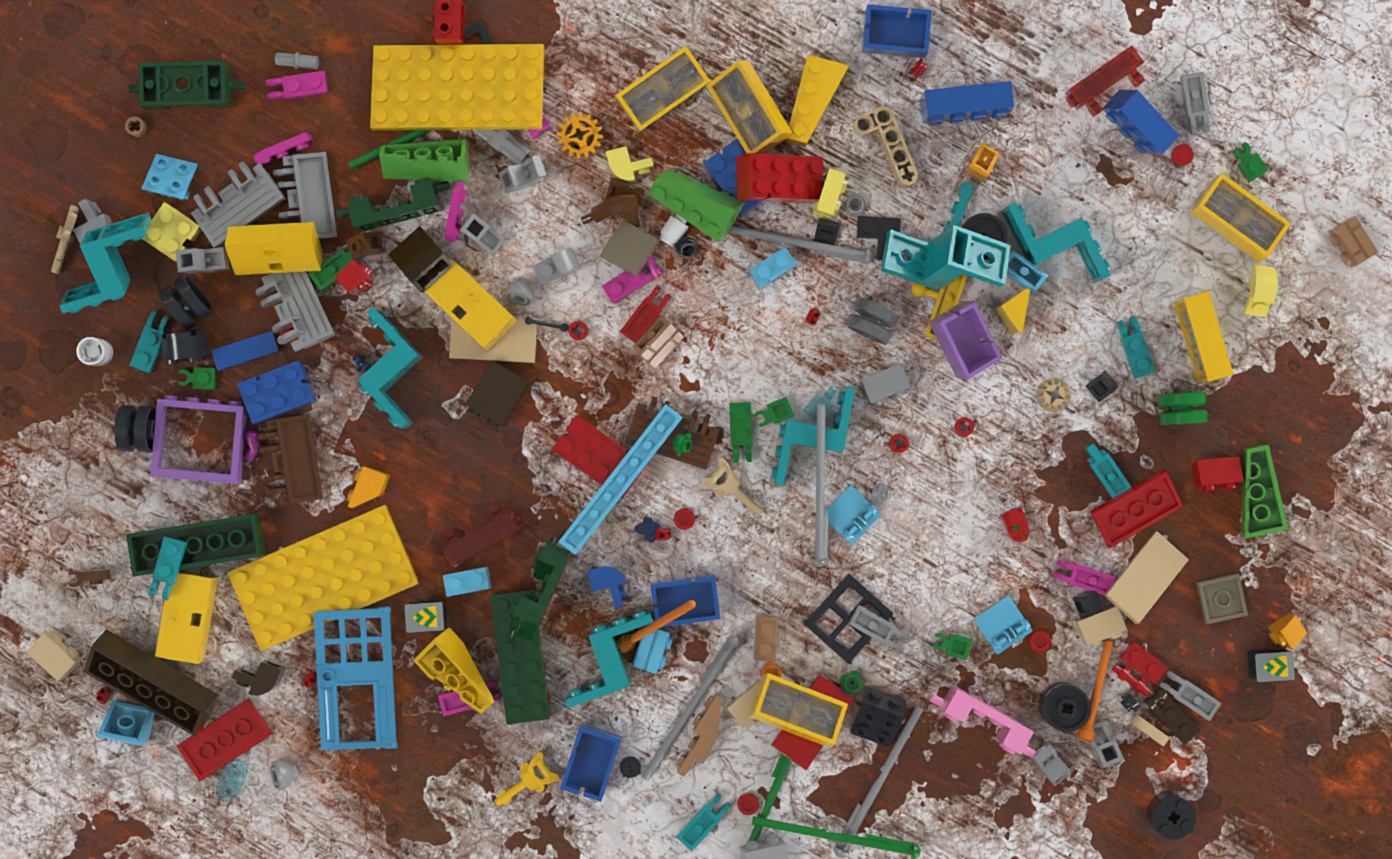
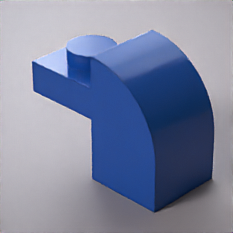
[587,566,627,608]

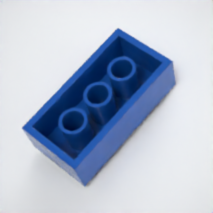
[920,81,1014,126]

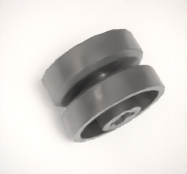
[845,297,900,345]

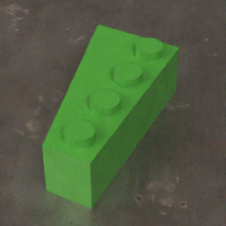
[379,139,470,182]
[648,169,745,242]
[1241,444,1288,539]

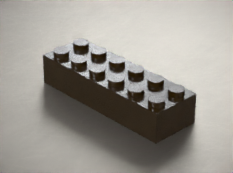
[83,629,218,737]

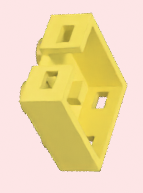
[812,168,848,220]
[142,202,202,262]

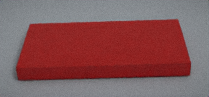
[1089,469,1183,549]
[771,674,854,771]
[177,698,273,782]

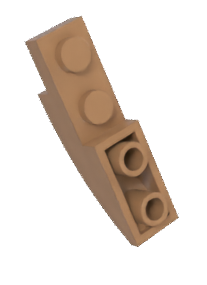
[676,693,721,777]

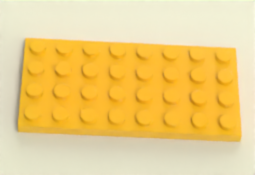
[370,44,544,130]
[227,505,419,651]

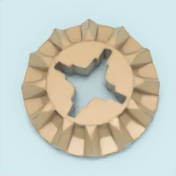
[1036,378,1071,412]

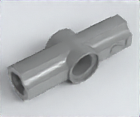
[472,130,531,165]

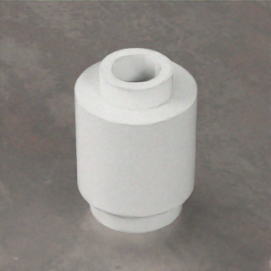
[659,214,688,247]

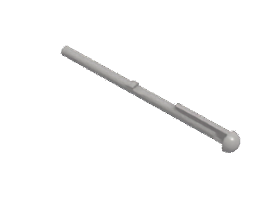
[729,225,873,264]
[811,404,828,567]
[641,635,741,781]
[834,705,924,858]

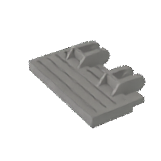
[273,152,337,239]
[191,161,285,248]
[256,271,336,352]

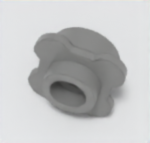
[872,483,888,505]

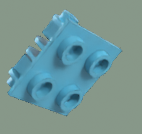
[142,154,198,201]
[824,485,882,545]
[973,595,1033,655]

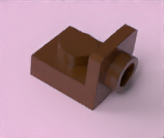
[347,232,385,260]

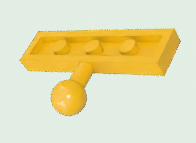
[911,274,968,341]

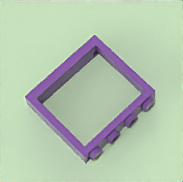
[150,395,248,484]

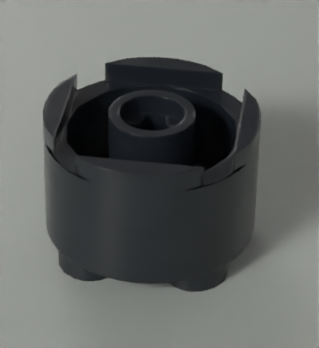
[161,329,208,364]
[1146,792,1196,840]

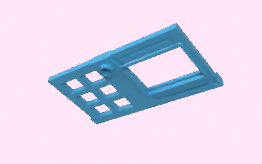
[314,606,398,750]

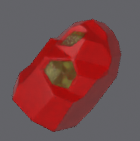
[1000,506,1030,542]

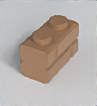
[1328,216,1378,267]
[633,316,684,368]
[753,615,778,661]

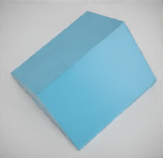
[97,700,155,746]

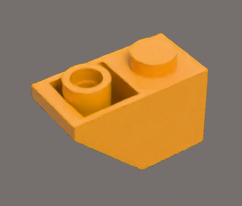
[347,466,390,508]
[1268,613,1307,649]

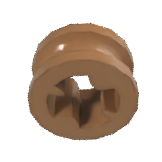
[125,116,147,137]

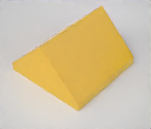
[994,289,1030,335]

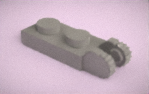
[1180,72,1210,135]
[848,605,910,652]
[1159,671,1222,721]

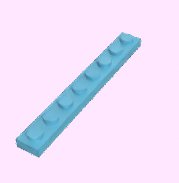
[559,404,683,555]

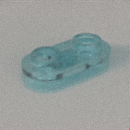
[216,759,248,802]

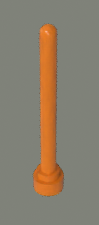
[616,600,696,653]
[1077,639,1113,742]

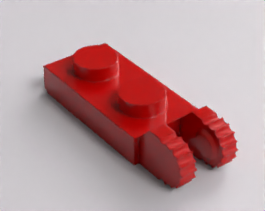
[620,285,672,344]

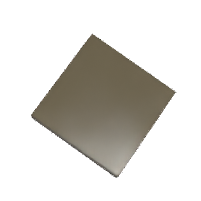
[600,220,659,277]
[1195,573,1248,625]

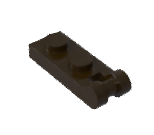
[1143,687,1200,745]

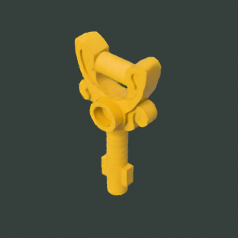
[494,750,561,807]

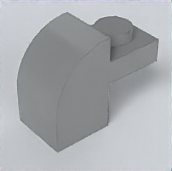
[498,155,546,194]
[73,199,112,244]
[459,213,506,256]
[176,247,230,274]
[532,248,582,286]
[1089,721,1124,769]
[1031,743,1071,787]

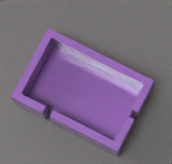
[929,301,1002,380]

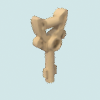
[51,205,79,274]
[700,457,764,516]

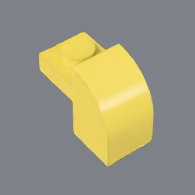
[606,146,654,183]
[1244,264,1278,317]

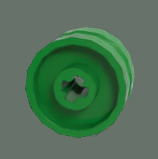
[1157,391,1208,425]

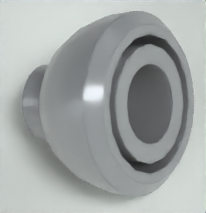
[505,277,534,306]
[270,761,298,791]

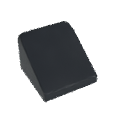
[813,218,839,245]
[1086,370,1118,402]
[1072,591,1103,617]

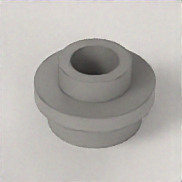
[844,195,866,217]

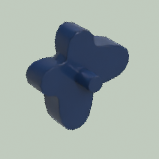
[352,354,372,372]
[634,516,660,543]

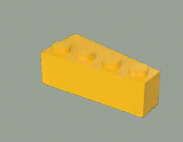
[785,55,849,147]

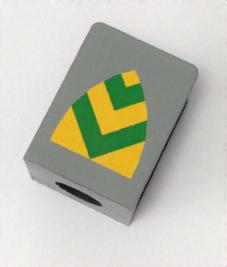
[405,600,448,633]
[1247,649,1295,682]

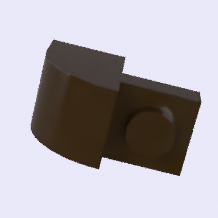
[232,660,285,696]

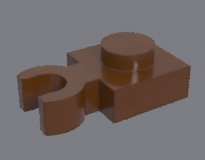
[605,177,645,206]

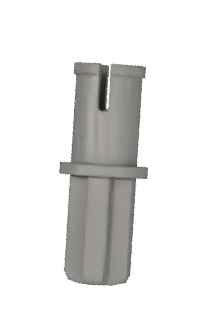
[275,52,319,69]

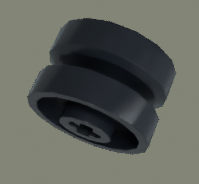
[961,213,1007,262]
[159,274,213,330]
[114,405,156,453]
[1038,681,1091,732]

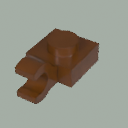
[69,570,110,587]

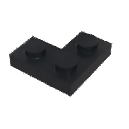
[856,216,901,261]

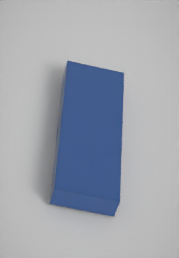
[211,331,280,371]

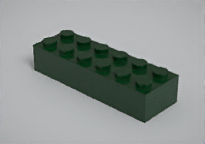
[126,513,267,577]
[490,588,551,725]

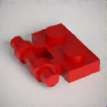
[1111,641,1168,696]

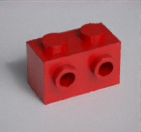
[431,0,465,45]
[334,260,375,297]
[1191,456,1244,493]

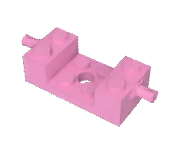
[929,684,1036,758]

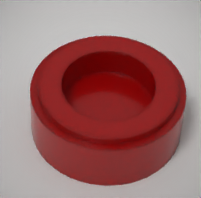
[1171,144,1194,166]
[674,508,695,530]
[1028,630,1051,652]
[737,792,759,815]

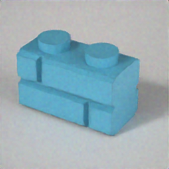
[748,247,797,289]
[1006,250,1048,295]
[443,566,492,597]
[632,624,673,674]

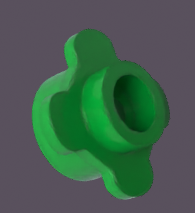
[673,433,692,456]
[840,670,864,695]

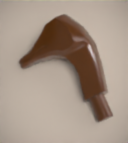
[581,193,640,227]

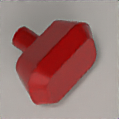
[805,308,821,326]
[655,528,671,541]
[302,672,317,688]
[96,687,111,704]

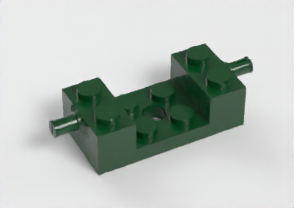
[128,61,246,111]
[336,178,451,233]
[506,537,570,642]

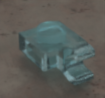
[803,386,838,422]

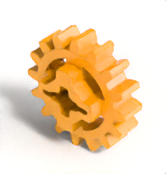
[557,112,603,160]

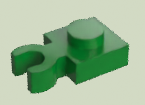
[1232,142,1268,183]
[178,367,217,390]
[754,397,794,427]
[931,633,972,660]

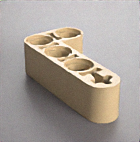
[853,106,918,188]

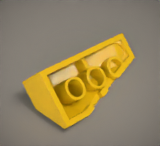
[413,627,495,714]

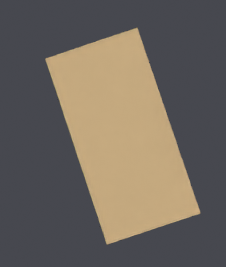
[449,316,537,363]
[1104,531,1189,624]

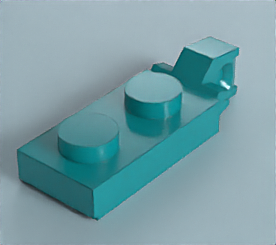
[1085,443,1131,498]

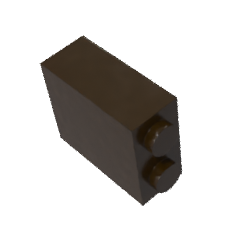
[388,226,454,293]
[465,360,530,428]

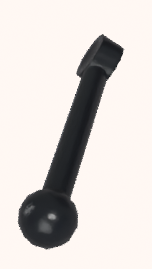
[525,316,569,332]

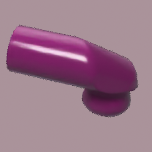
[244,429,263,463]

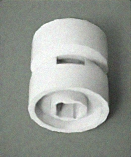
[76,337,113,366]

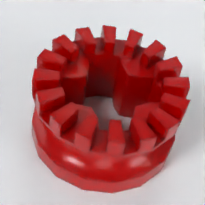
[909,58,929,80]
[568,321,589,340]
[954,417,974,437]
[889,434,909,453]

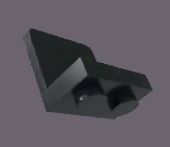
[850,686,906,747]

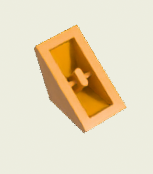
[965,143,1000,182]

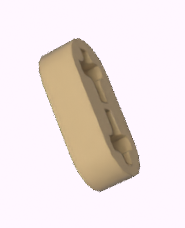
[1130,714,1170,747]

